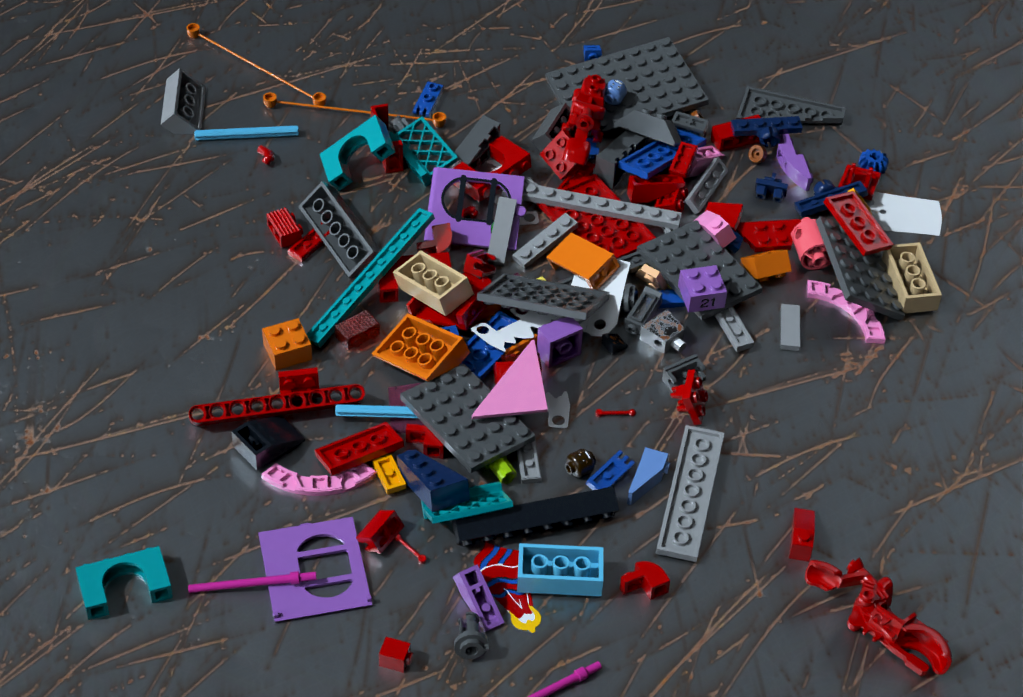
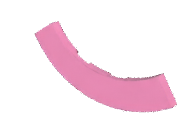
[807,280,886,344]
[261,463,377,496]

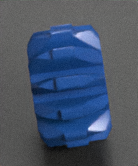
[858,149,889,174]

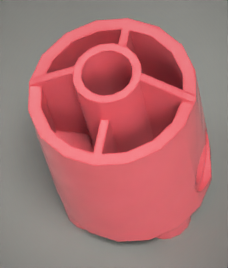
[791,217,831,270]

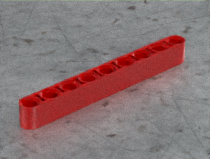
[189,384,365,426]

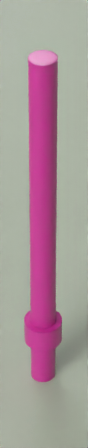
[188,571,317,593]
[527,661,602,697]

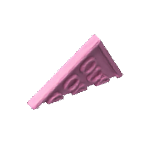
[472,340,548,419]

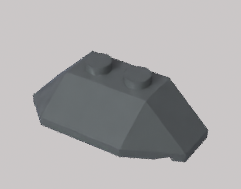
[615,108,681,146]

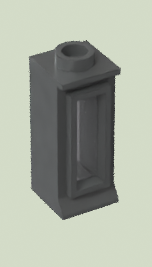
[625,286,662,336]

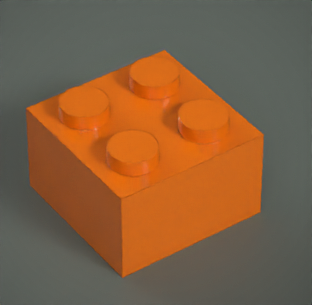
[262,318,312,370]

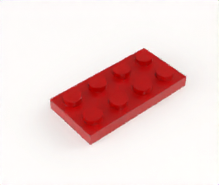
[823,191,894,256]
[314,422,405,476]

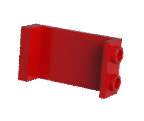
[370,103,403,174]
[406,291,486,331]

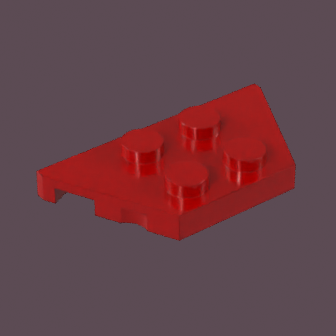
[736,219,801,252]

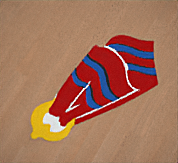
[474,542,541,633]

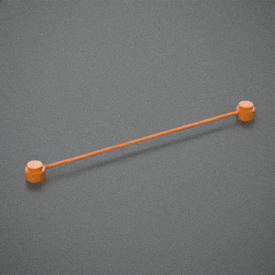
[186,23,326,106]
[263,92,446,128]

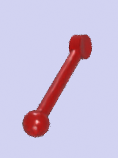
[595,409,636,417]
[394,534,426,564]

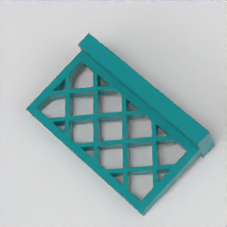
[389,116,459,187]
[421,481,513,524]

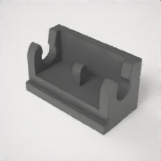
[671,111,709,138]
[662,354,706,393]

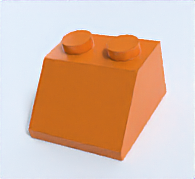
[740,250,792,282]

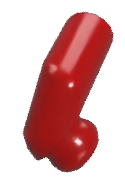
[257,145,275,166]
[462,206,478,218]

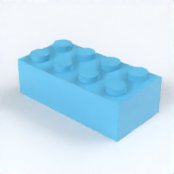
[517,543,603,597]

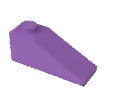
[453,564,505,632]

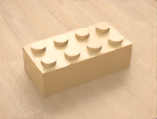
[882,242,942,314]
[393,250,474,316]

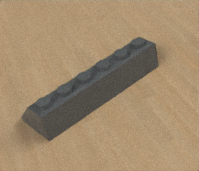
[298,181,381,278]

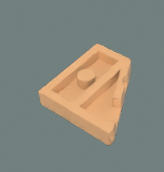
[635,264,668,290]

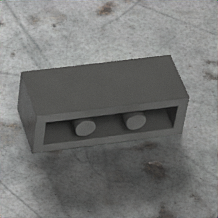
[531,103,570,152]

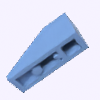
[627,447,670,505]

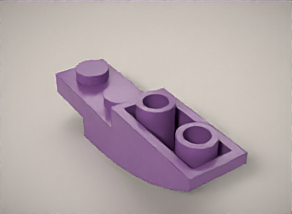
[776,134,813,191]

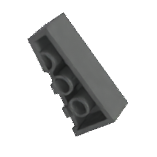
[593,130,646,190]

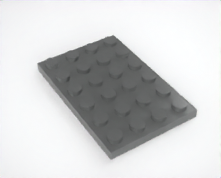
[816,216,905,321]
[637,220,763,320]
[477,273,610,322]
[400,363,536,473]

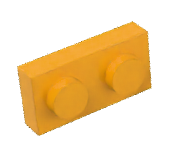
[373,455,406,495]

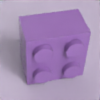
[678,265,727,313]
[537,317,583,368]

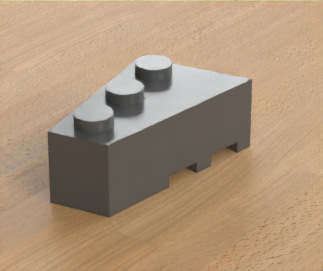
[451,115,500,170]

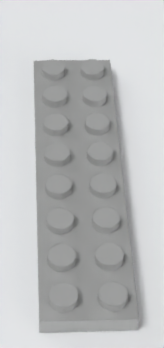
[656,425,724,562]

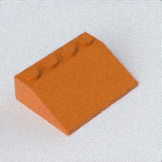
[371,313,470,382]

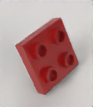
[539,130,578,180]
[838,163,881,200]
[670,369,708,425]

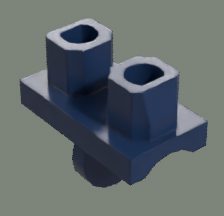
[755,173,788,203]

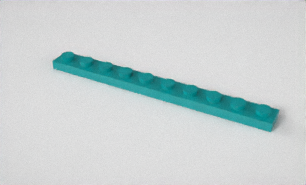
[306,208,435,348]

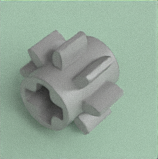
[388,115,409,134]

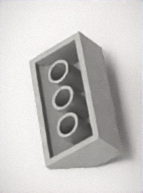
[160,68,206,134]

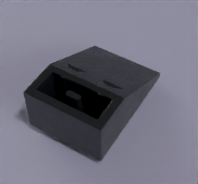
[231,415,305,470]

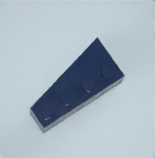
[397,449,470,512]

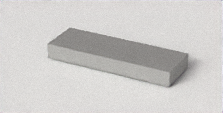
[780,304,800,351]
[516,432,542,484]

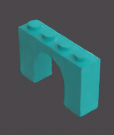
[320,115,396,191]
[75,546,173,620]

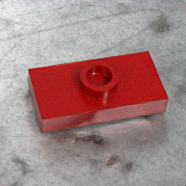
[669,141,698,178]

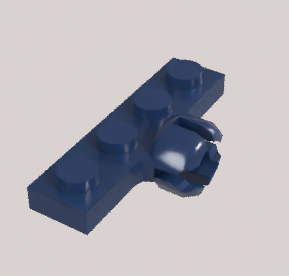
[731,116,803,148]
[794,179,868,218]

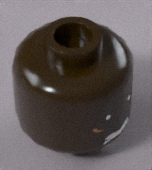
[565,449,596,478]

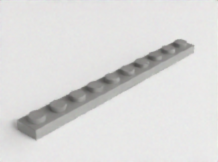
[502,183,682,229]
[661,221,754,352]

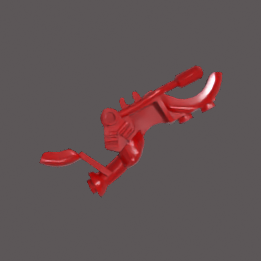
[561,75,607,166]
[805,557,952,676]

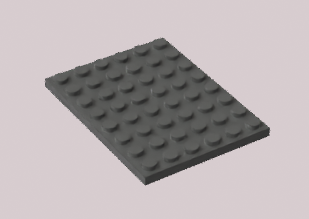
[545,37,709,138]

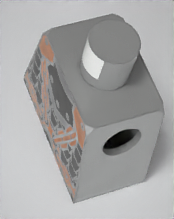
[640,309,687,353]

